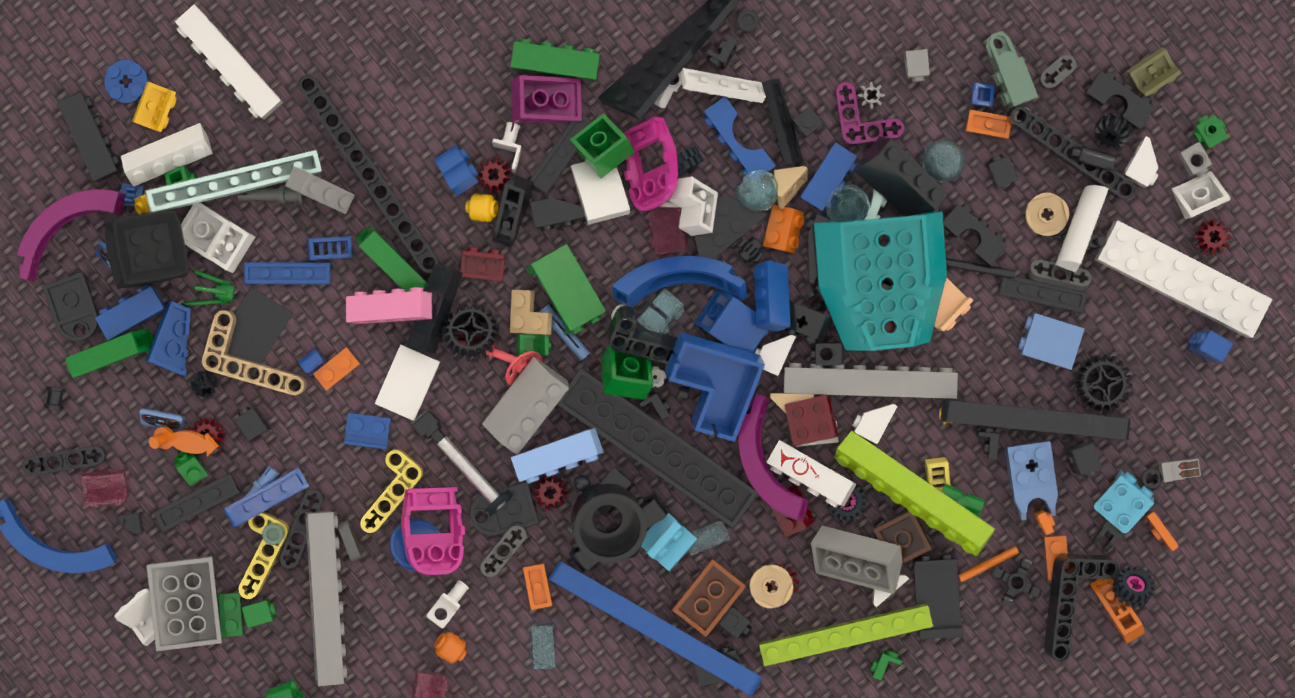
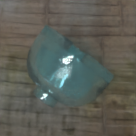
[922,139,965,182]
[735,169,778,212]
[826,183,870,222]

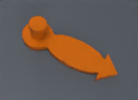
[149,426,219,457]

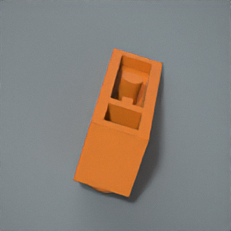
[1090,579,1145,644]

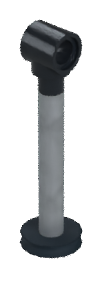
[411,409,513,517]

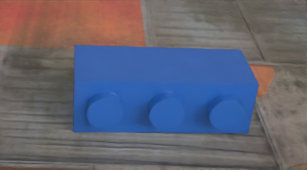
[800,142,858,212]
[754,260,790,332]
[95,285,166,341]
[1187,330,1233,363]

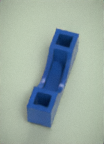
[703,96,776,182]

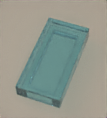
[531,625,556,670]

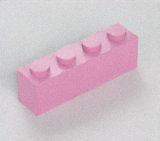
[346,288,432,324]

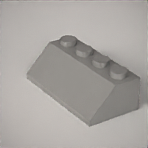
[482,356,569,455]
[811,526,903,594]

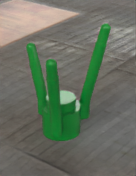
[184,270,235,306]

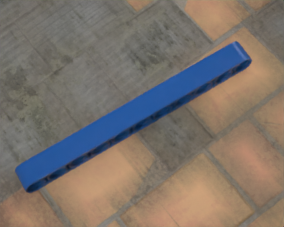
[548,561,762,697]

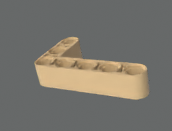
[202,310,307,395]

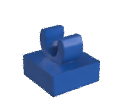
[121,183,145,207]

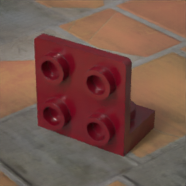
[785,395,839,446]

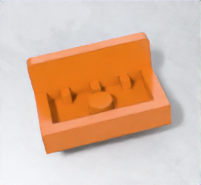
[763,205,804,254]

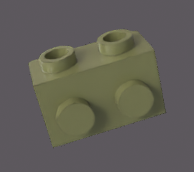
[1127,47,1181,97]

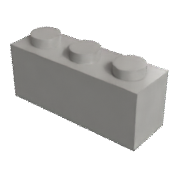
[285,166,355,214]

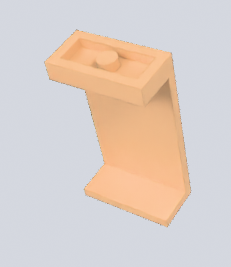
[886,277,973,331]

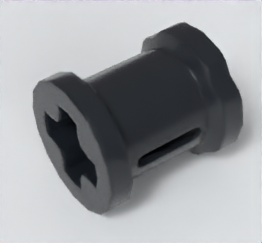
[44,386,66,410]

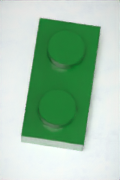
[218,592,244,637]

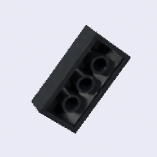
[854,136,949,216]

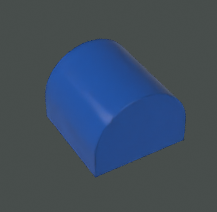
[970,83,995,107]
[298,348,327,375]

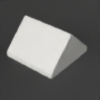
[1172,171,1230,219]

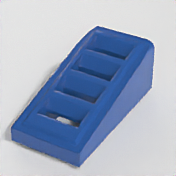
[307,236,353,261]

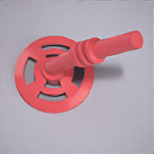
[457,339,543,386]

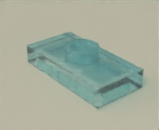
[689,520,730,556]

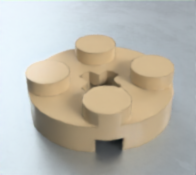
[1025,193,1069,236]
[750,564,793,608]

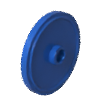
[390,519,441,572]

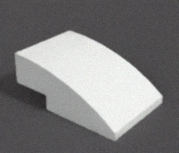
[571,162,630,225]
[181,203,255,273]

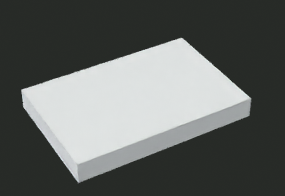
[375,345,440,421]

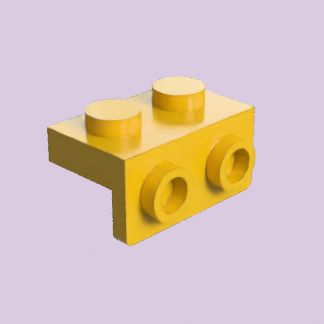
[132,81,177,132]

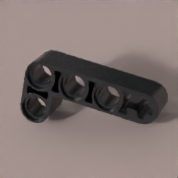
[608,306,678,364]

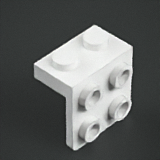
[115,588,155,646]

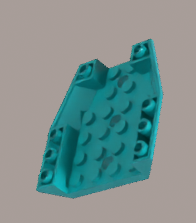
[814,211,947,351]

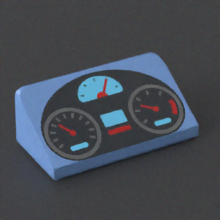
[140,408,186,431]

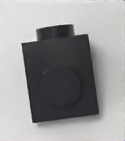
[638,392,671,420]
[718,605,752,638]

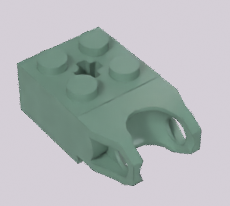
[986,31,1038,110]

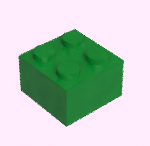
[570,113,635,178]
[601,345,653,400]

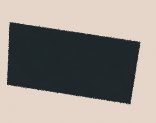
[209,287,293,384]

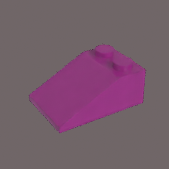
[511,75,582,124]

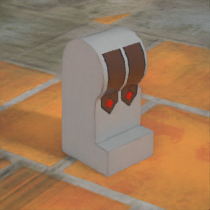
[1158,458,1201,482]

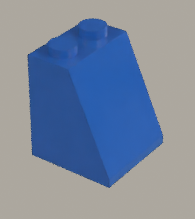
[694,288,769,353]

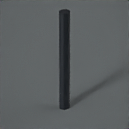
[946,258,1016,279]

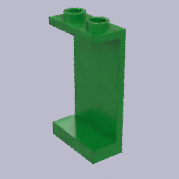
[526,244,606,335]

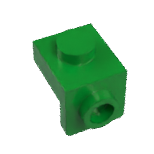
[517,334,551,356]
[174,451,208,487]
[870,650,903,680]

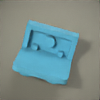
[1094,470,1154,533]

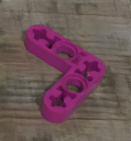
[836,82,904,145]

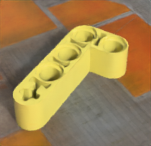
[361,449,423,533]
[239,512,290,599]

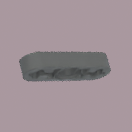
[1028,260,1092,291]
[480,523,526,577]

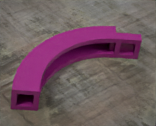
[17,189,126,282]
[738,394,809,521]

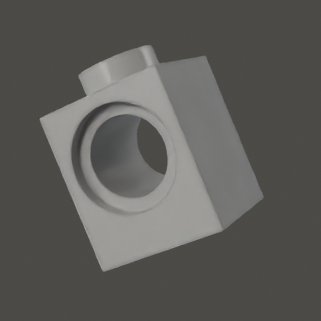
[904,49,930,82]
[1177,142,1212,177]

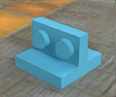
[641,513,698,571]

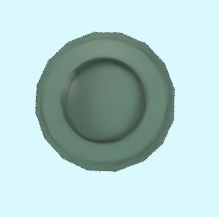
[262,523,285,545]

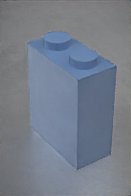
[1018,313,1084,370]

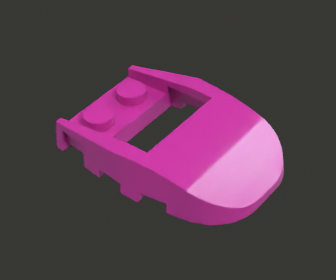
[623,117,678,211]
[401,487,465,575]

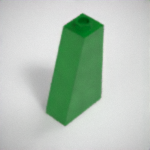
[355,224,427,292]
[66,328,154,378]

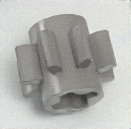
[857,82,885,110]

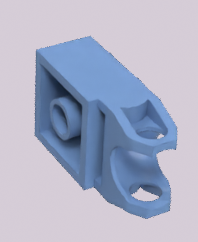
[1004,440,1058,520]

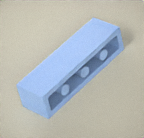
[511,428,604,484]

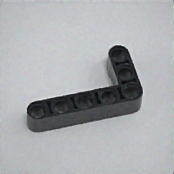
[1044,554,1120,662]

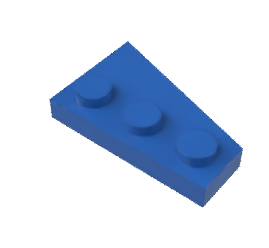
[145,301,191,377]

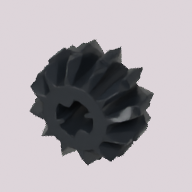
[1095,112,1132,150]

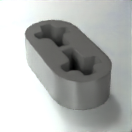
[1039,55,1076,89]
[338,520,363,562]

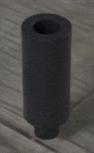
[1071,146,1116,171]

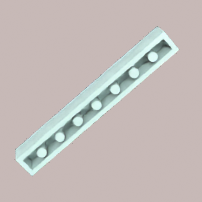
[145,150,322,213]

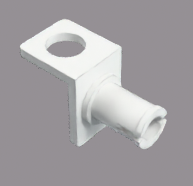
[492,122,522,174]
[427,580,469,629]

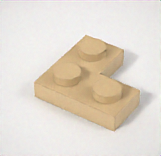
[510,290,552,335]

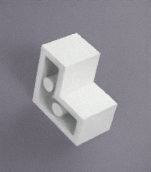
[669,177,718,236]

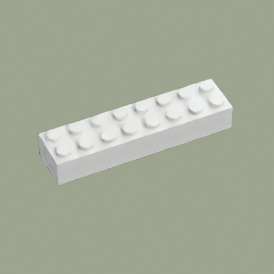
[1094,221,1272,338]

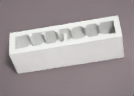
[1055,185,1109,273]

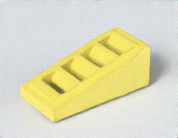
[925,457,950,491]

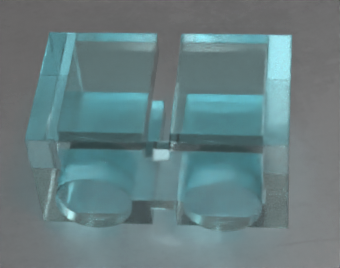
[637,288,685,334]

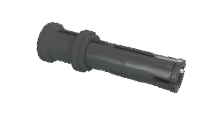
[238,185,305,204]

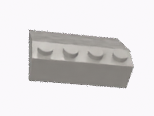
[147,556,222,651]

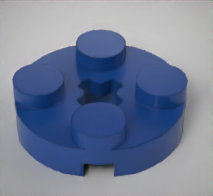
[104,60,149,104]

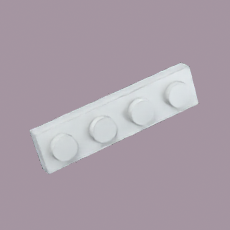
[680,68,766,103]

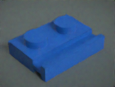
[344,413,391,449]

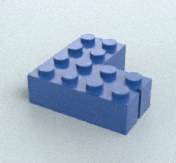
[665,332,765,442]

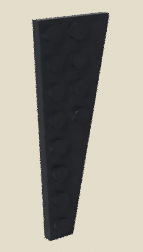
[598,0,740,120]

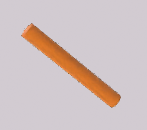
[958,546,1019,582]

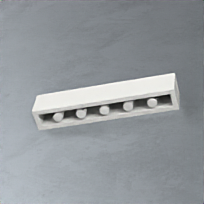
[175,5,283,120]

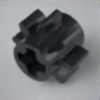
[738,237,764,263]
[190,371,219,397]

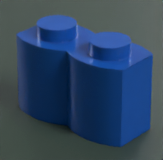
[434,145,479,196]

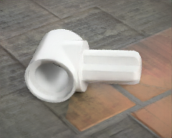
[654,71,682,108]

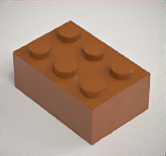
[672,558,746,637]

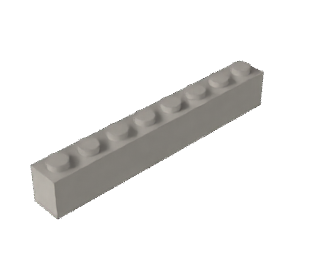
[783,363,958,399]
[305,511,347,686]

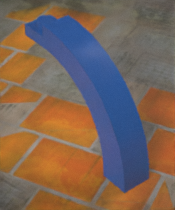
[612,256,747,308]
[0,498,119,573]

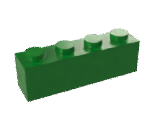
[511,39,600,82]

